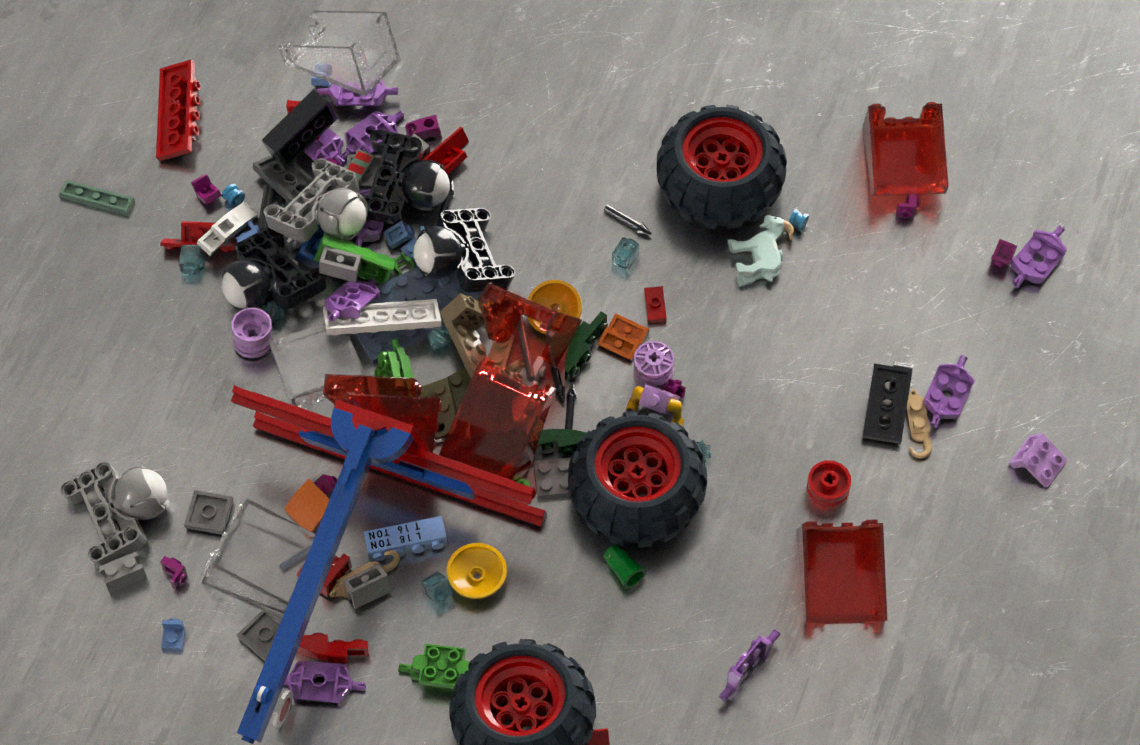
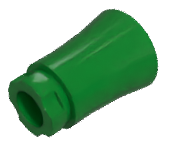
[603,544,646,589]

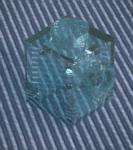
[612,237,639,270]
[179,245,205,275]
[420,571,454,604]

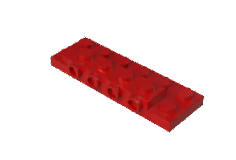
[156,60,201,161]

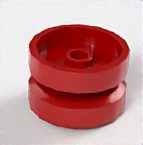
[806,460,851,511]

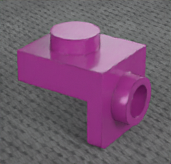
[191,174,222,205]
[896,188,920,218]
[991,239,1017,268]
[314,474,338,498]
[160,556,187,590]

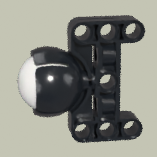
[361,130,450,224]
[413,208,515,292]
[222,227,327,310]

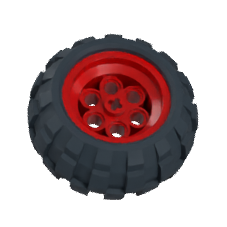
[656,104,787,229]
[568,411,707,548]
[449,639,596,745]

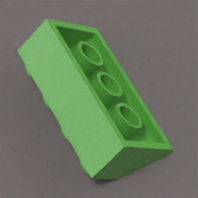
[314,233,395,284]

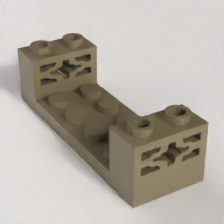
[439,293,526,408]

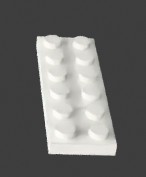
[323,299,441,336]

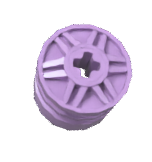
[232,308,273,358]
[633,341,674,389]

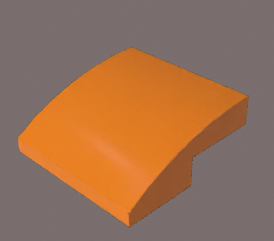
[597,313,650,361]
[284,479,330,536]

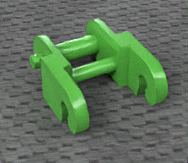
[392,252,416,275]

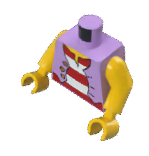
[626,384,684,426]

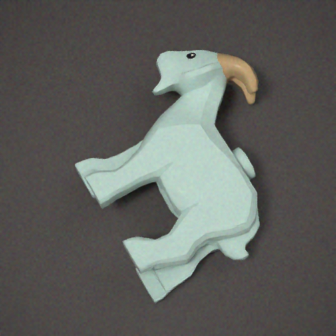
[728,215,794,287]

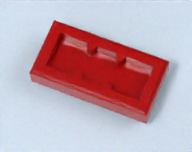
[644,286,667,323]

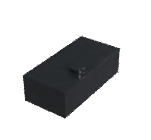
[262,89,338,169]

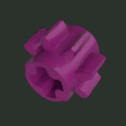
[662,379,686,399]

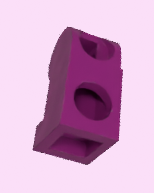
[405,115,442,139]

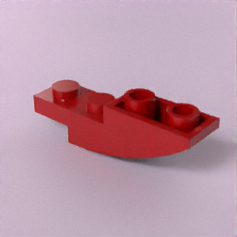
[297,633,369,664]

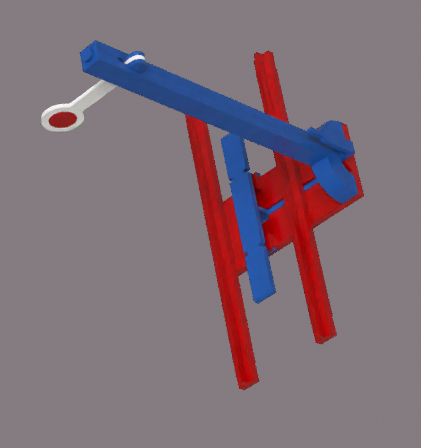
[231,385,547,744]

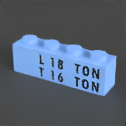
[364,516,447,561]

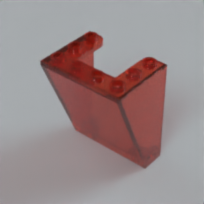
[862,102,949,196]
[478,282,582,368]
[439,357,556,482]
[323,374,442,453]
[797,520,888,624]

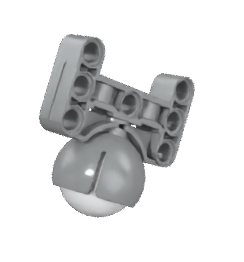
[264,159,368,242]
[60,461,167,567]

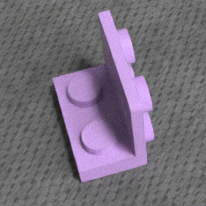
[1008,433,1067,487]

